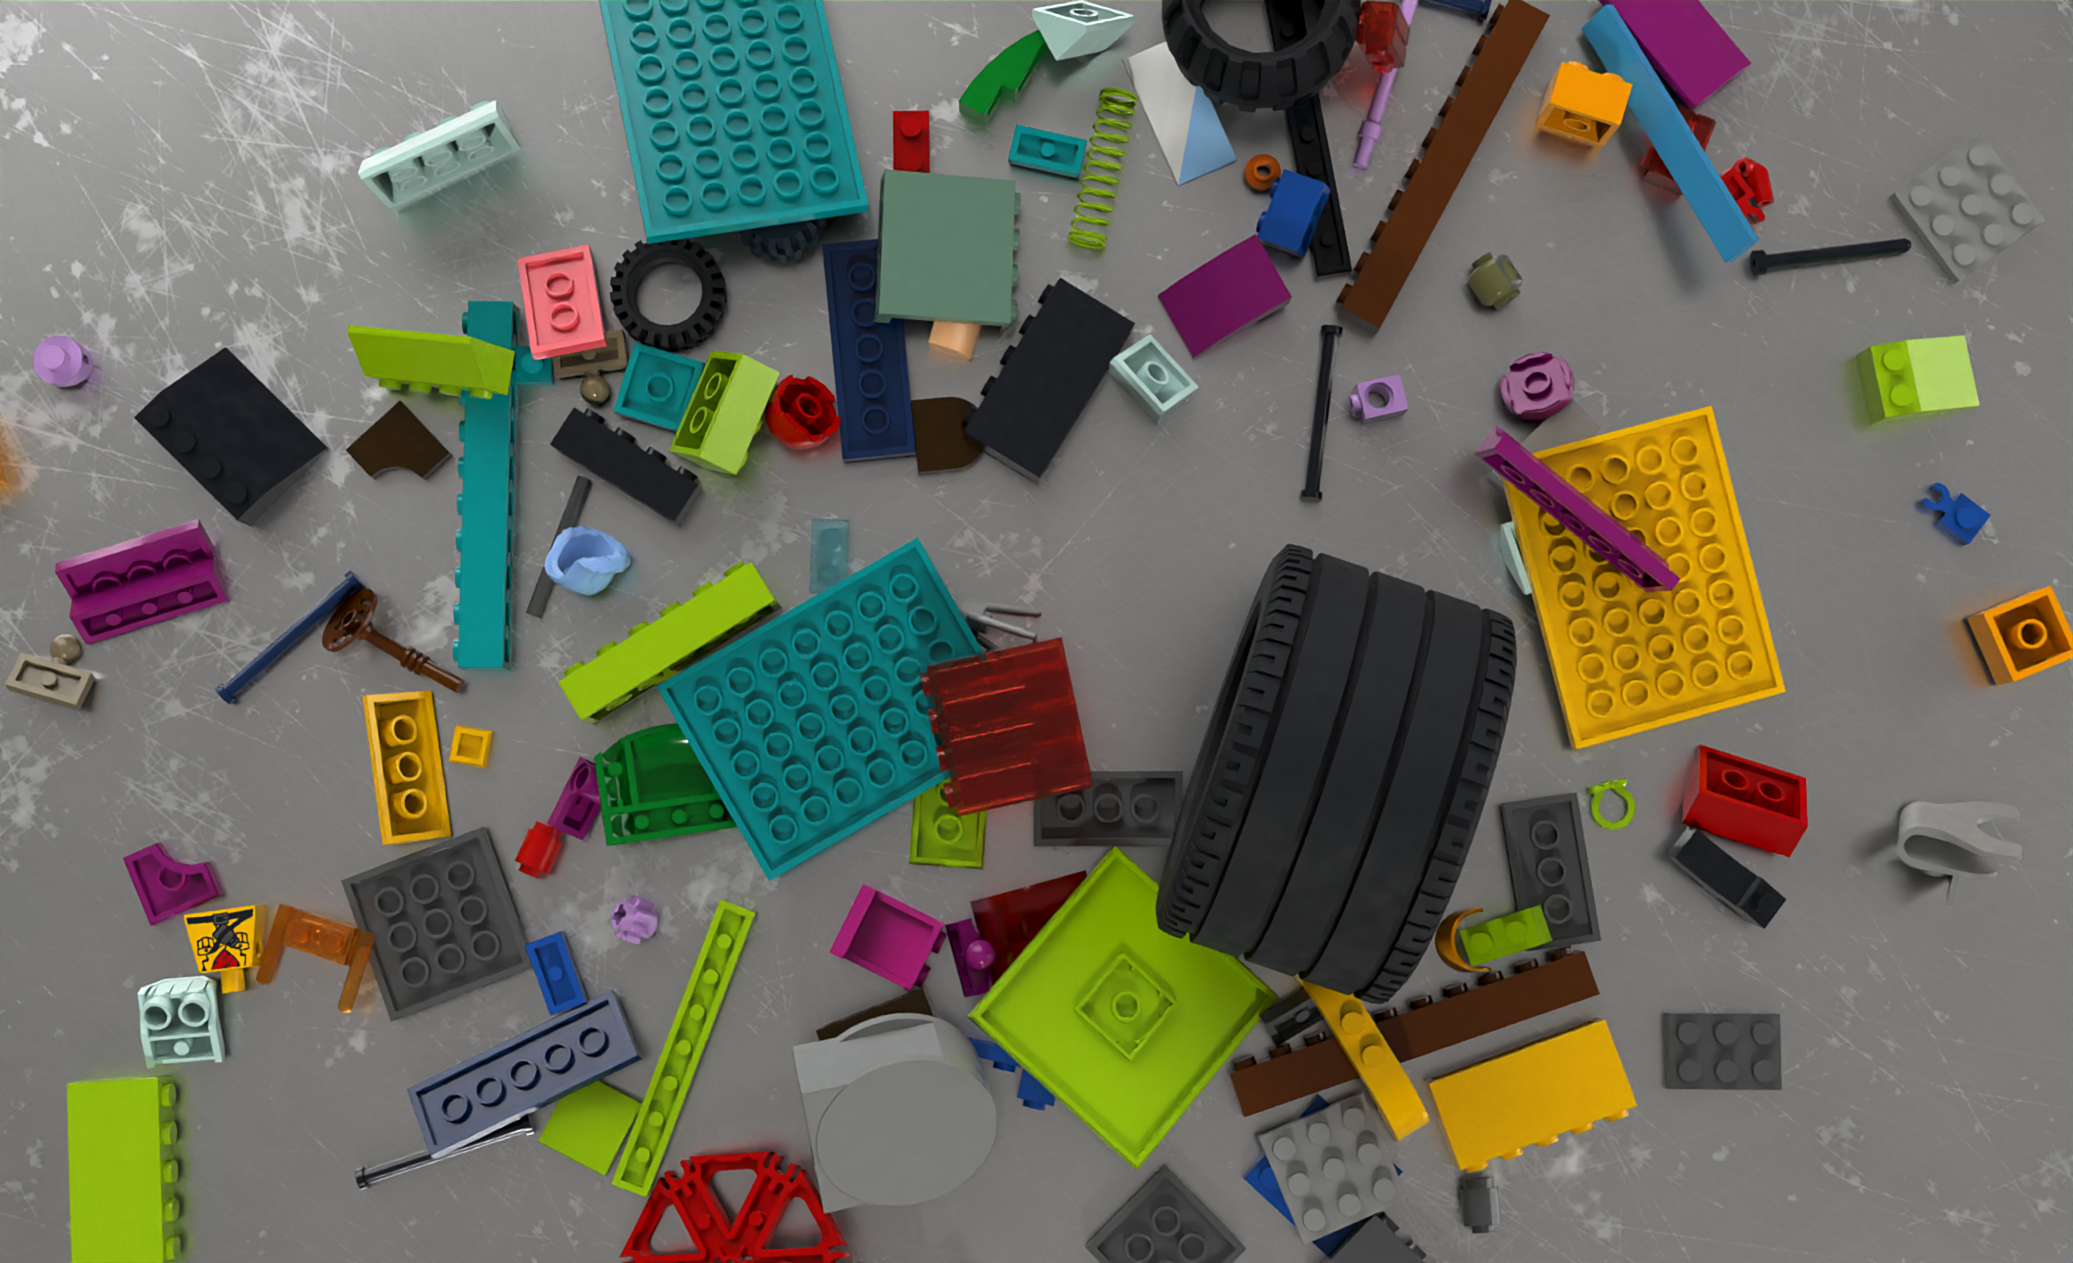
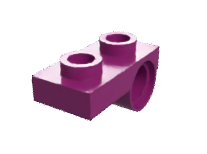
[547,757,601,840]

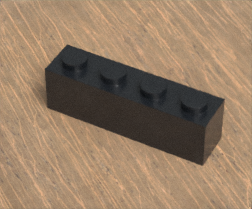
[550,407,703,527]

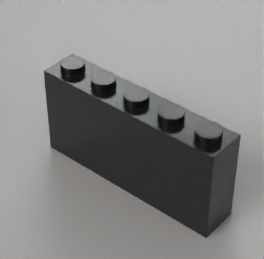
[961,278,1135,483]

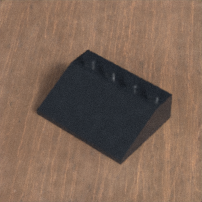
[134,347,329,526]

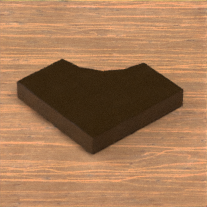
[346,401,452,479]

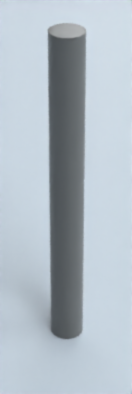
[526,475,591,618]

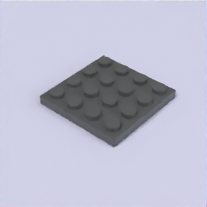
[341,827,533,1022]

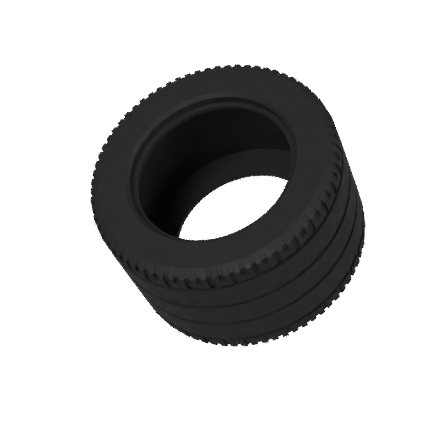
[1156,544,1517,1004]

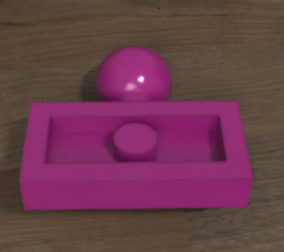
[945,918,996,997]

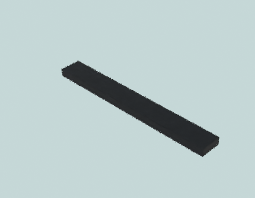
[1263,0,1352,280]

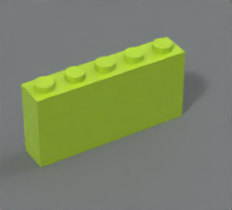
[67,1075,181,1263]

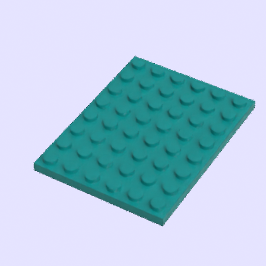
[599,0,868,244]
[656,537,1029,881]

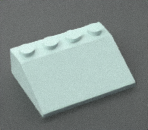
[358,100,521,209]

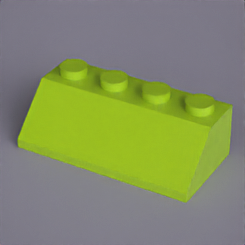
[347,325,515,400]

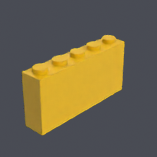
[1423,1017,1637,1173]

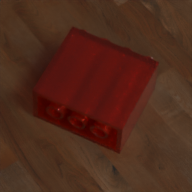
[919,636,1094,816]

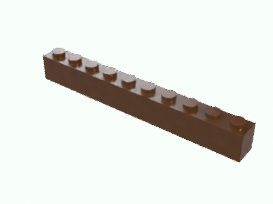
[1336,0,1550,336]
[1227,946,1600,1117]

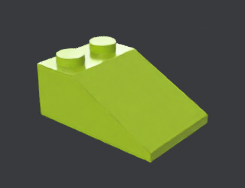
[1856,335,1980,426]

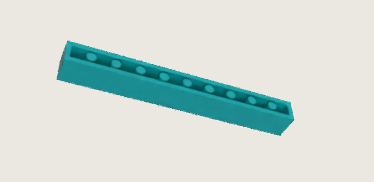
[452,301,520,671]

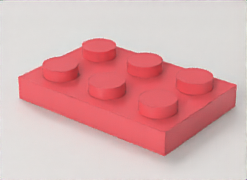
[517,244,607,361]

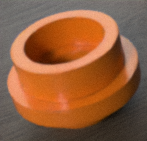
[1244,154,1281,191]

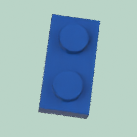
[525,931,588,1016]

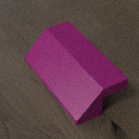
[1599,0,1752,110]
[55,519,228,644]

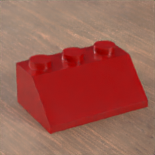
[1682,744,1808,858]

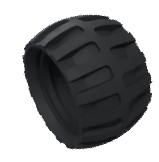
[1162,0,1361,113]

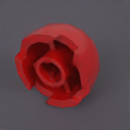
[765,375,841,450]

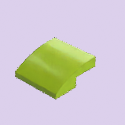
[538,1081,642,1177]

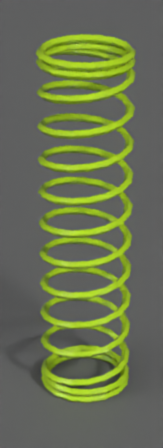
[1068,87,1138,249]

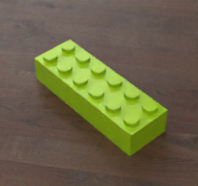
[558,562,782,725]

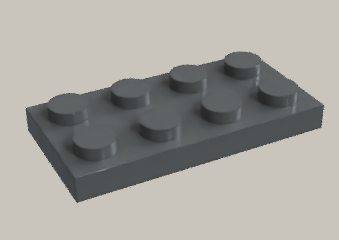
[1034,771,1183,846]
[1501,793,1601,951]

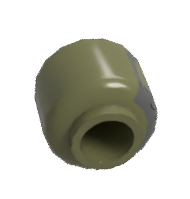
[1468,252,1523,309]

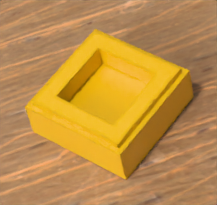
[448,725,495,768]

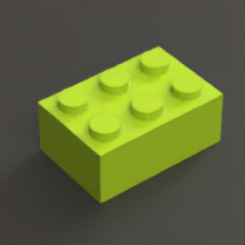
[669,351,780,475]

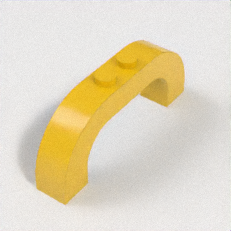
[1293,974,1430,1142]

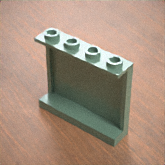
[875,169,1021,332]

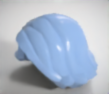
[544,525,631,595]

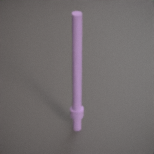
[1353,0,1418,169]

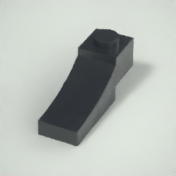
[1667,826,1786,929]

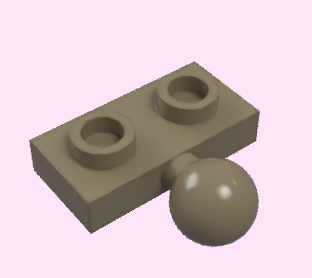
[552,329,629,404]
[5,634,95,711]

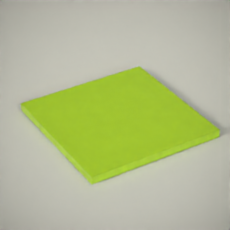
[967,846,1279,1170]

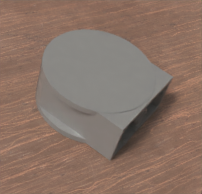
[792,1013,997,1214]

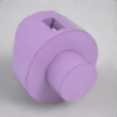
[33,335,93,387]

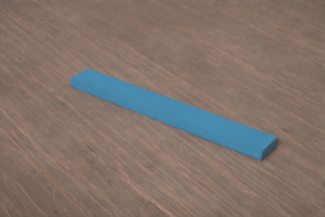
[1581,4,1759,263]

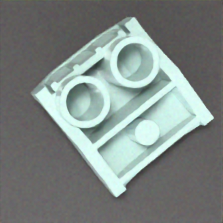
[137,976,225,1069]

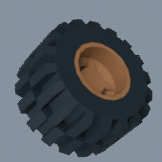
[737,218,827,263]

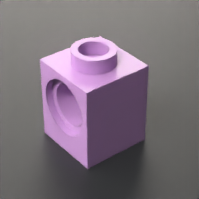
[1349,374,1409,425]

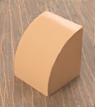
[928,321,981,361]

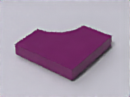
[123,843,224,926]

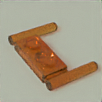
[256,903,376,1013]

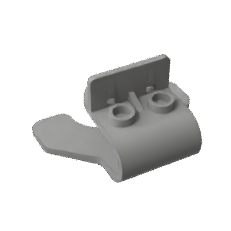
[1897,800,2023,906]

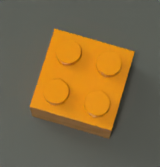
[1535,62,1633,146]
[1967,585,2073,685]

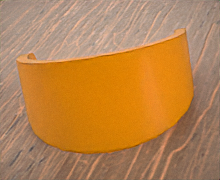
[1435,907,1491,973]

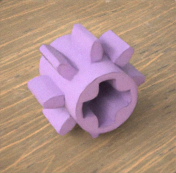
[611,895,658,945]

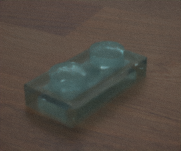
[809,519,850,594]

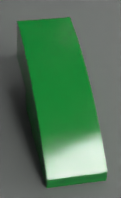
[959,30,1048,125]

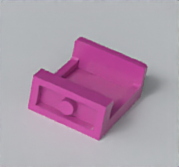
[830,884,947,992]

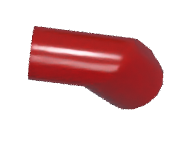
[1733,157,1774,207]

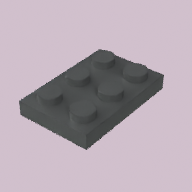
[1665,1013,1782,1090]

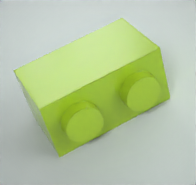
[1459,905,1553,967]

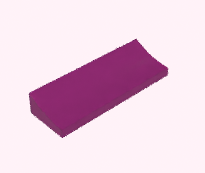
[1474,425,1680,592]

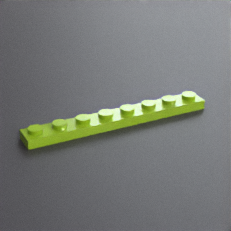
[611,899,757,1198]

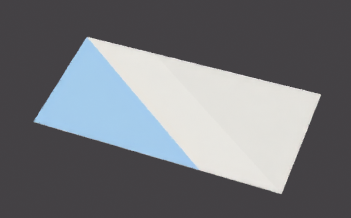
[1122,42,1237,186]

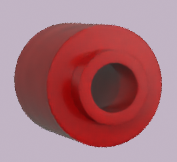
[514,821,564,879]

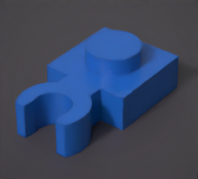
[1918,483,1991,546]

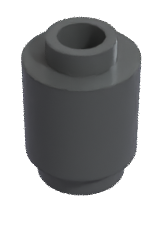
[1460,1177,1502,1233]

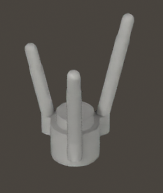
[960,599,1041,663]

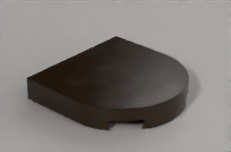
[911,397,984,474]

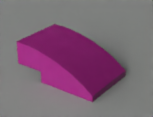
[1157,234,1292,359]

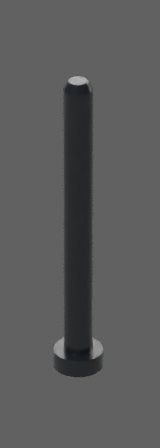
[1750,238,1911,276]

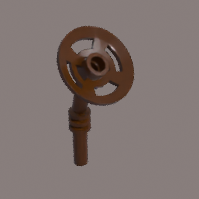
[322,588,465,693]

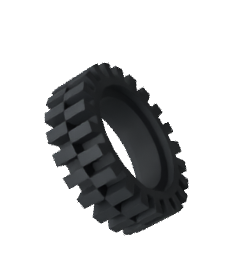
[610,238,727,352]

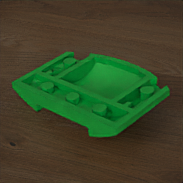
[594,723,738,847]

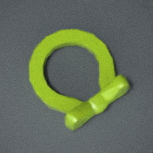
[1588,778,1636,830]

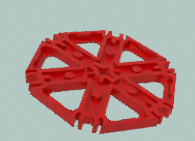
[619,1151,850,1263]

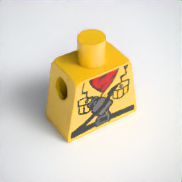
[184,905,267,994]

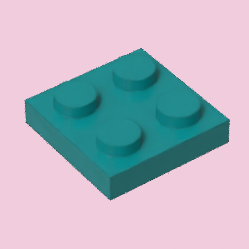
[613,342,706,432]

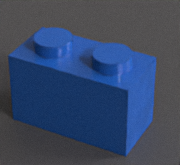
[1256,169,1331,259]

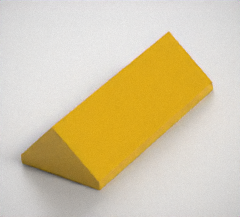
[362,690,452,846]

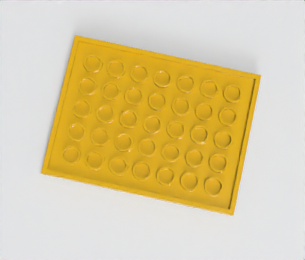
[1501,406,1786,750]

